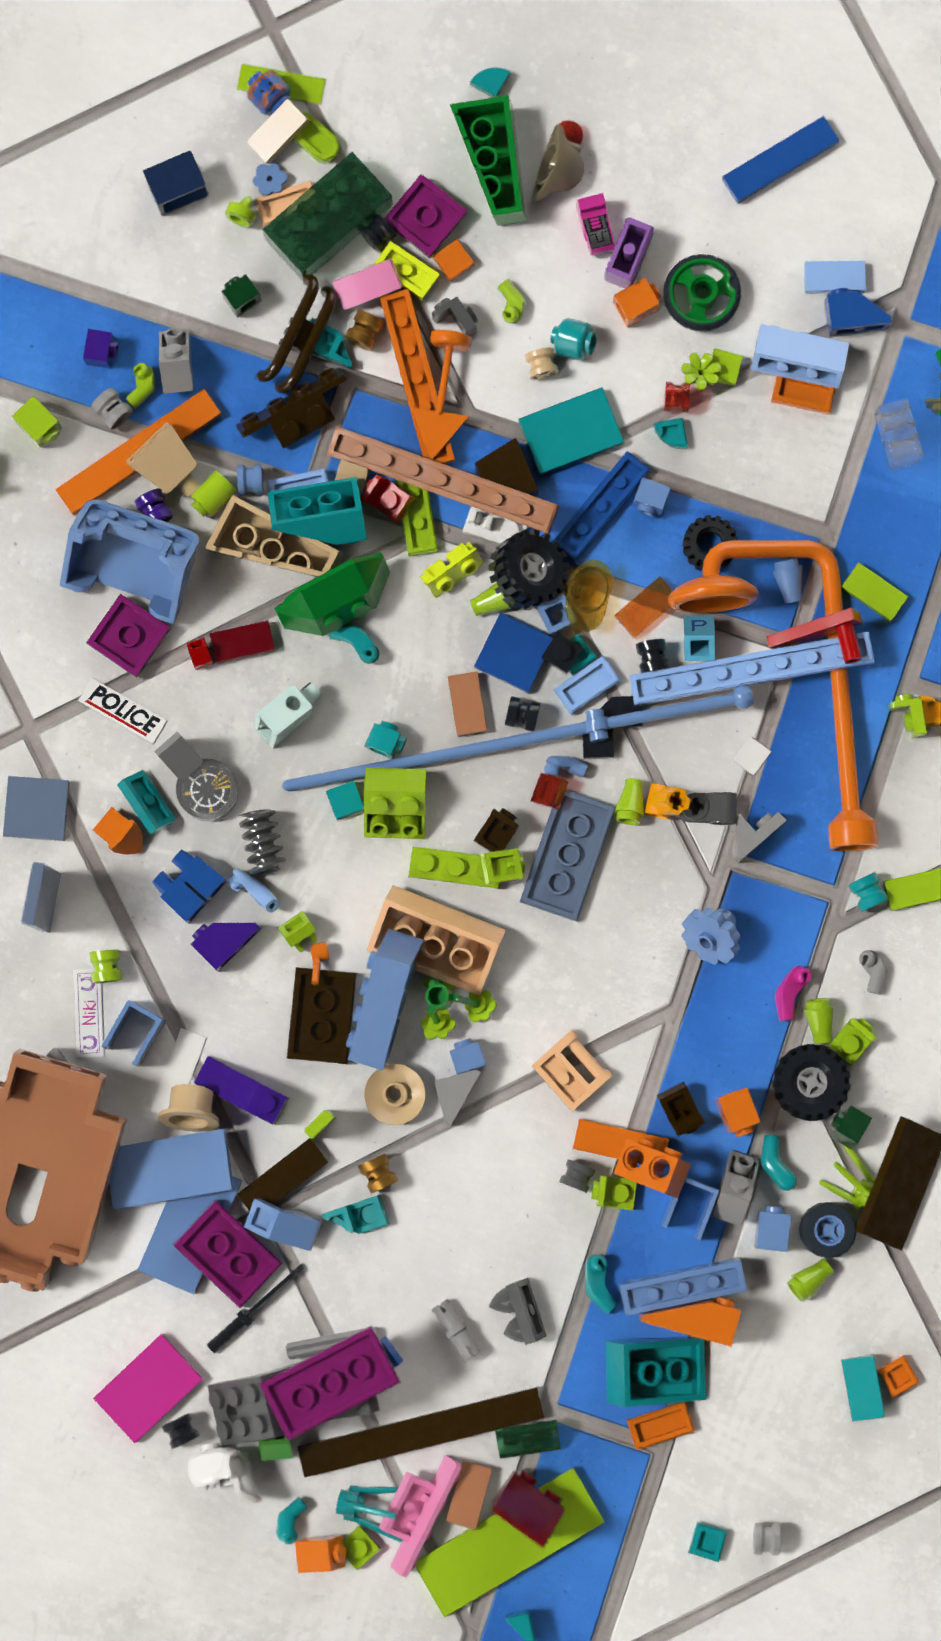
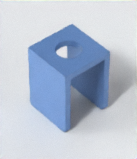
[101,1000,166,1067]
[660,1178,719,1241]

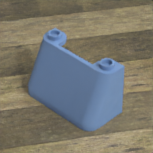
[59,500,199,624]

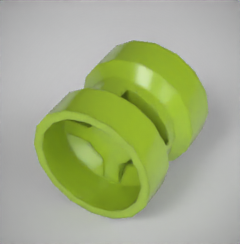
[89,949,122,983]

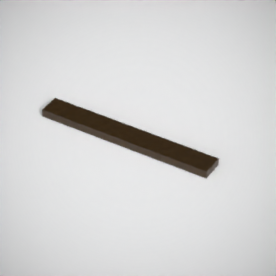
[297,1387,544,1478]

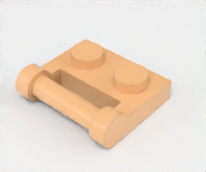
[532,1029,613,1112]

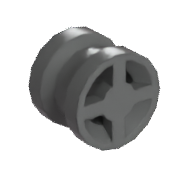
[559,1159,596,1193]

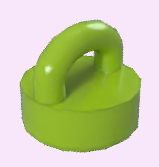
[225,196,256,227]

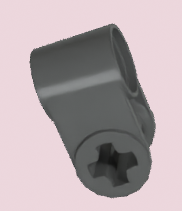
[679,792,737,825]

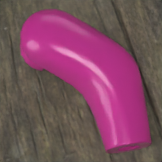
[775,966,812,1021]

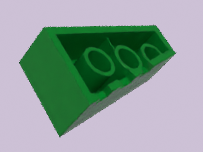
[449,95,527,225]

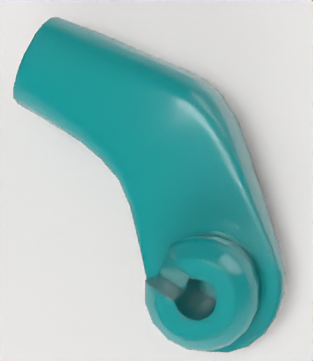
[329,625,379,664]
[761,1135,798,1191]
[585,1254,617,1314]

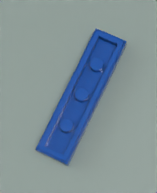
[722,116,839,204]
[552,451,651,563]

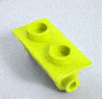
[420,541,484,598]

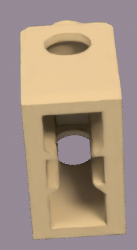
[126,422,200,497]

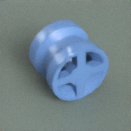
[237,464,264,495]

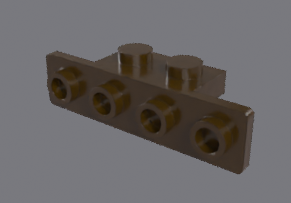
[236,367,348,449]

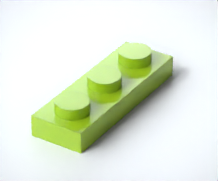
[408,846,500,889]

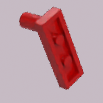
[766,608,863,664]

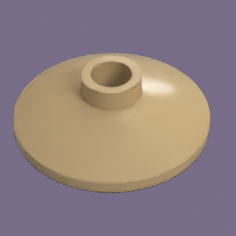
[364,1064,426,1125]

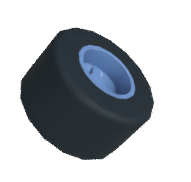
[799,1202,857,1258]

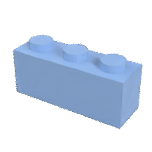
[751,324,849,389]

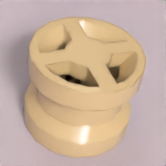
[525,348,559,380]

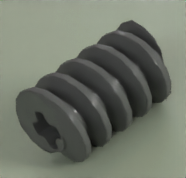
[239,809,286,875]

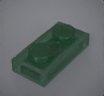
[495,1420,561,1459]

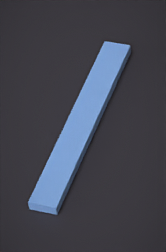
[629,632,874,706]

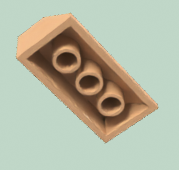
[366,885,506,996]

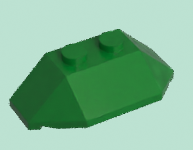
[274,552,390,636]

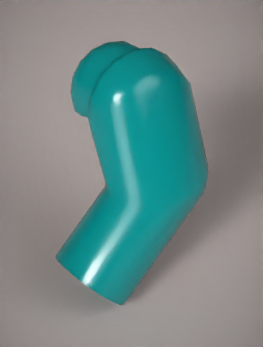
[276,1497,308,1545]

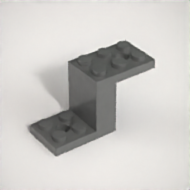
[207,1361,380,1446]

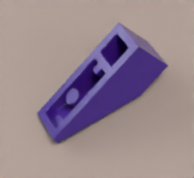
[194,1056,289,1125]

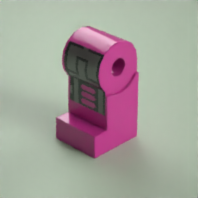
[576,193,614,256]

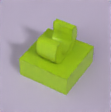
[278,911,317,952]

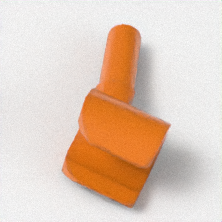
[310,942,330,985]

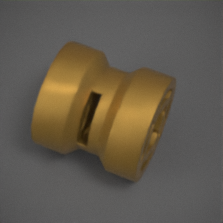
[344,310,384,351]
[358,1153,398,1194]

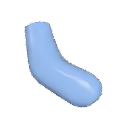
[227,869,280,912]

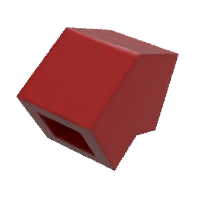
[187,637,214,670]

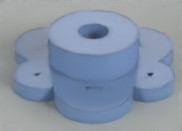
[253,163,287,196]

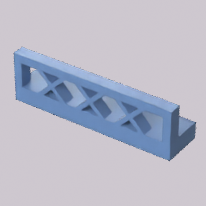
[618,1257,747,1316]

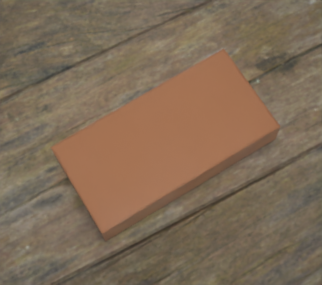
[448,672,487,737]
[446,1460,492,1530]

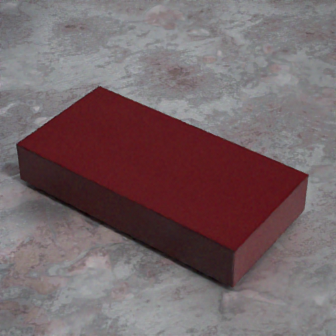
[209,620,275,664]

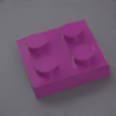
[384,174,467,259]
[86,593,171,678]

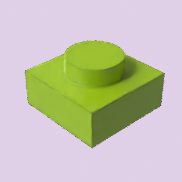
[343,1525,380,1570]

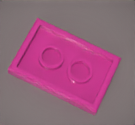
[93,1334,203,1444]

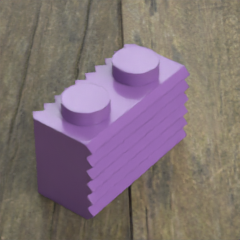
[604,217,654,289]

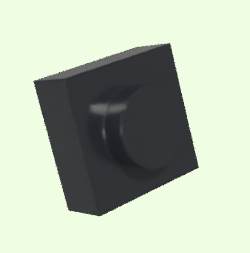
[541,632,583,675]

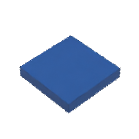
[474,613,553,693]

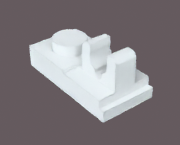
[462,506,528,545]

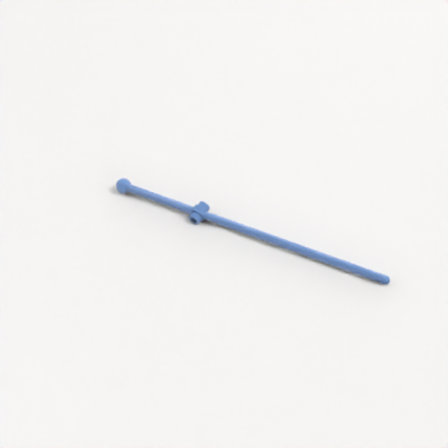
[282,685,754,791]

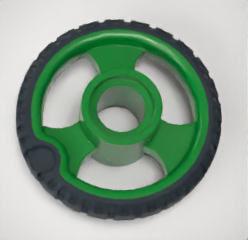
[663,254,741,332]

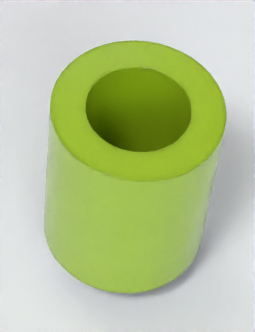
[190,470,237,517]

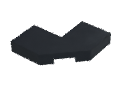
[582,696,643,759]

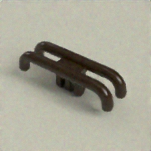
[256,274,337,394]

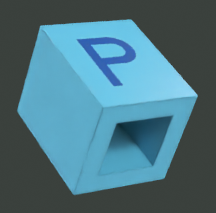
[684,616,715,661]

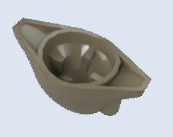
[532,125,584,201]

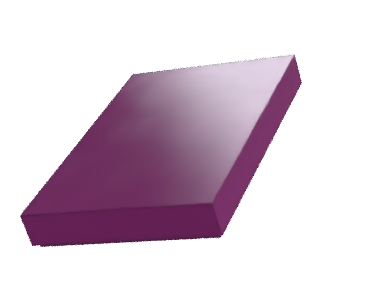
[173,1200,282,1308]

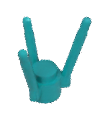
[336,1485,403,1542]

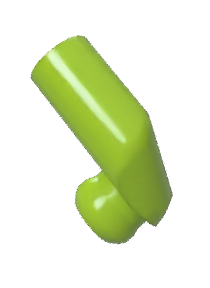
[497,279,525,324]

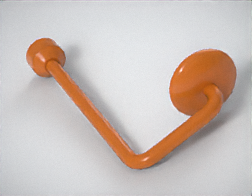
[668,540,879,852]

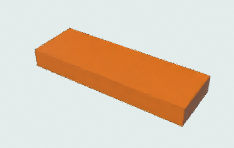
[573,1119,669,1164]

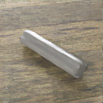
[286,1328,376,1360]

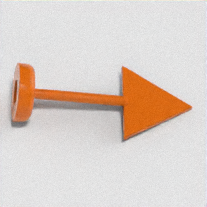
[410,330,472,460]

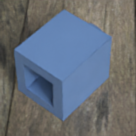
[754,1206,791,1252]

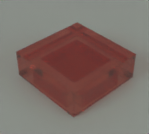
[530,773,569,810]

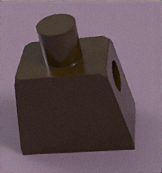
[475,438,538,497]

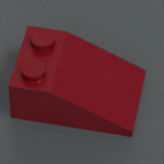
[491,1470,564,1548]

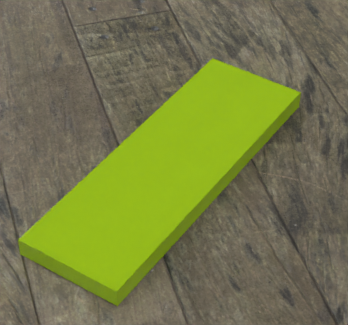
[415,1467,605,1617]

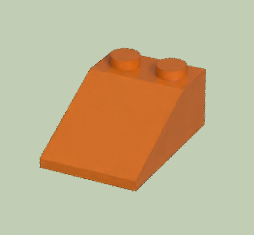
[638,1297,741,1347]

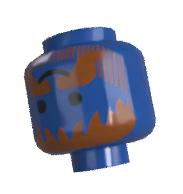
[247,70,291,115]

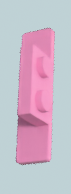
[379,1455,462,1578]

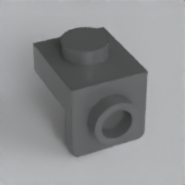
[432,296,478,337]

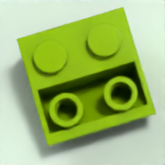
[364,767,426,839]

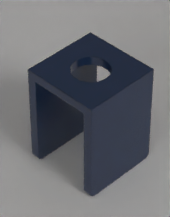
[142,151,208,216]

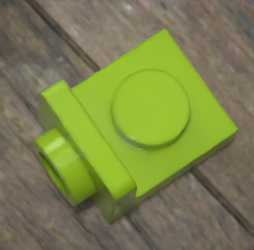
[888,694,927,738]
[480,848,525,885]
[827,1017,877,1066]
[591,1175,636,1210]

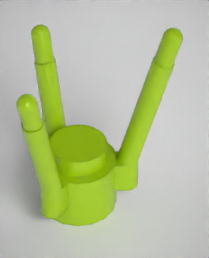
[819,1145,875,1209]

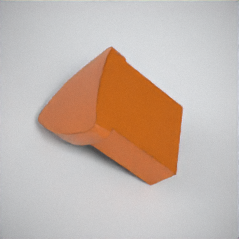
[93,807,143,855]

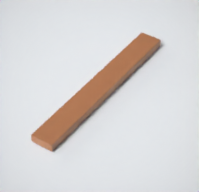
[327,426,560,534]

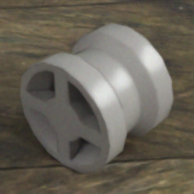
[753,1523,781,1556]

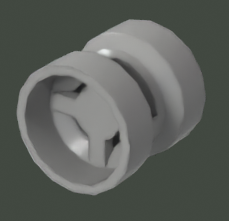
[91,387,133,430]

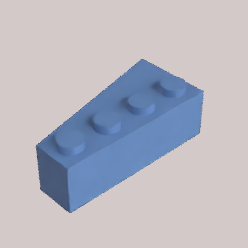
[346,929,424,1071]

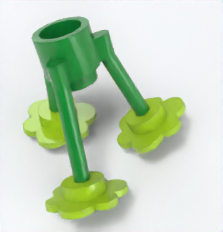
[420,975,497,1040]

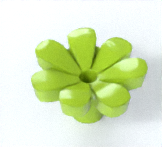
[681,353,721,391]

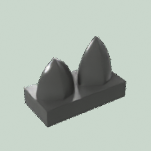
[489,1278,547,1345]

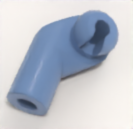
[544,756,589,778]

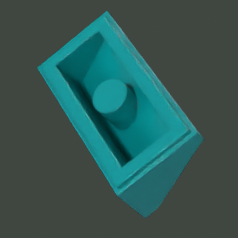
[841,1354,885,1421]

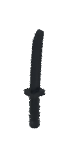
[207,1264,305,1353]

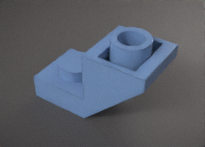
[244,1199,322,1251]

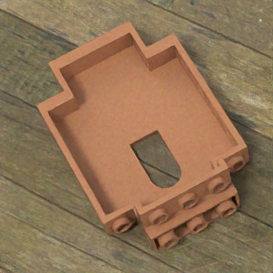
[0,1048,127,1292]

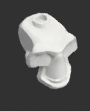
[187,1443,262,1503]

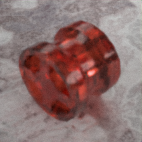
[664,381,690,413]

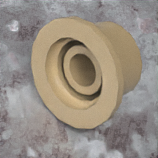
[158,1084,220,1132]

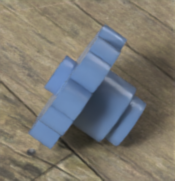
[682,908,741,965]

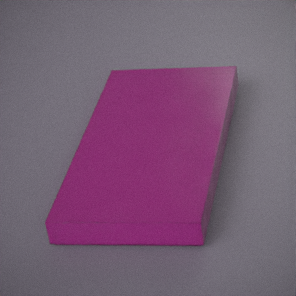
[259,1325,401,1441]

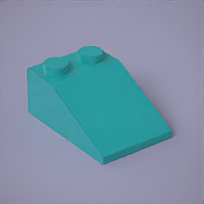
[267,477,367,545]
[606,1337,706,1407]

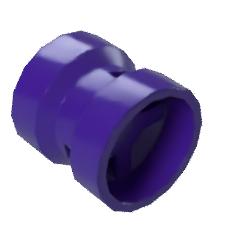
[134,488,174,522]

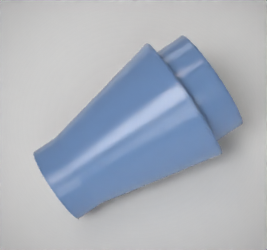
[772,558,802,604]

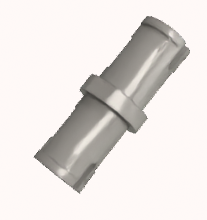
[431,1299,481,1362]

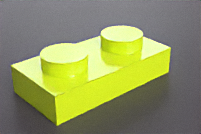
[374,241,440,301]

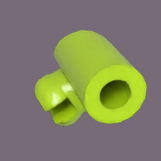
[125,363,155,409]

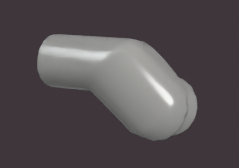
[859,950,888,995]

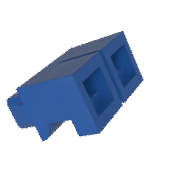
[152,849,227,924]

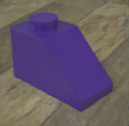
[191,923,261,972]

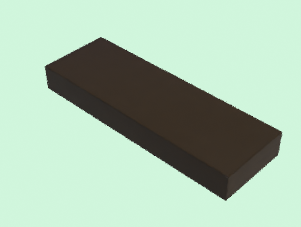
[237,1138,328,1211]

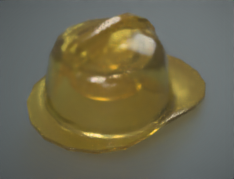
[564,560,613,632]

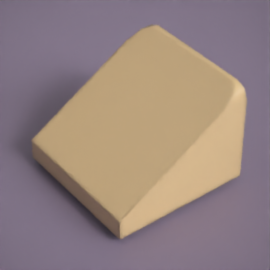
[335,460,370,499]

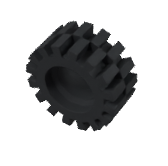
[683,515,738,570]

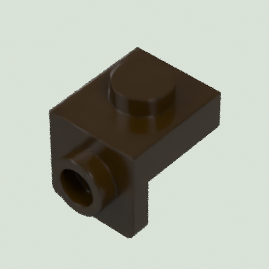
[473,808,519,852]
[656,1081,705,1136]

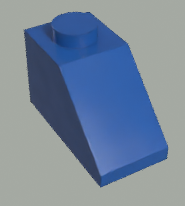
[824,288,892,337]

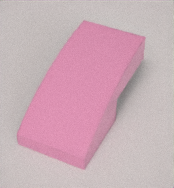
[332,258,403,310]

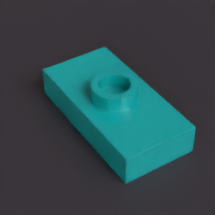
[117,770,176,835]

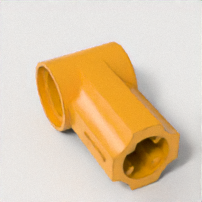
[644,784,691,820]

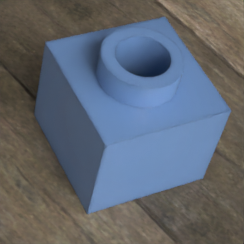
[633,477,671,517]
[537,594,577,635]
[449,1038,486,1074]

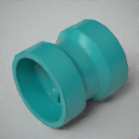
[848,872,889,912]

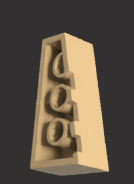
[204,495,343,577]

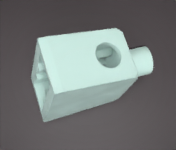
[254,682,321,748]

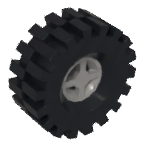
[489,529,570,610]
[771,1044,851,1121]

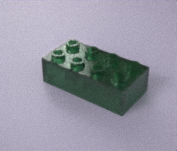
[262,152,393,280]

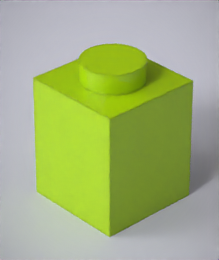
[12,396,62,448]

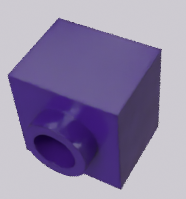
[83,329,119,368]

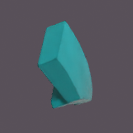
[309,317,352,369]
[322,1195,390,1234]

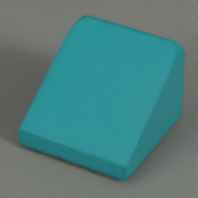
[505,1609,536,1641]

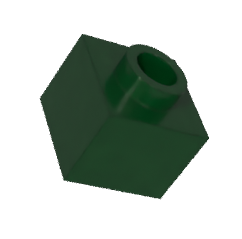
[221,274,262,318]
[830,1105,872,1150]

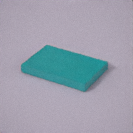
[518,387,624,476]

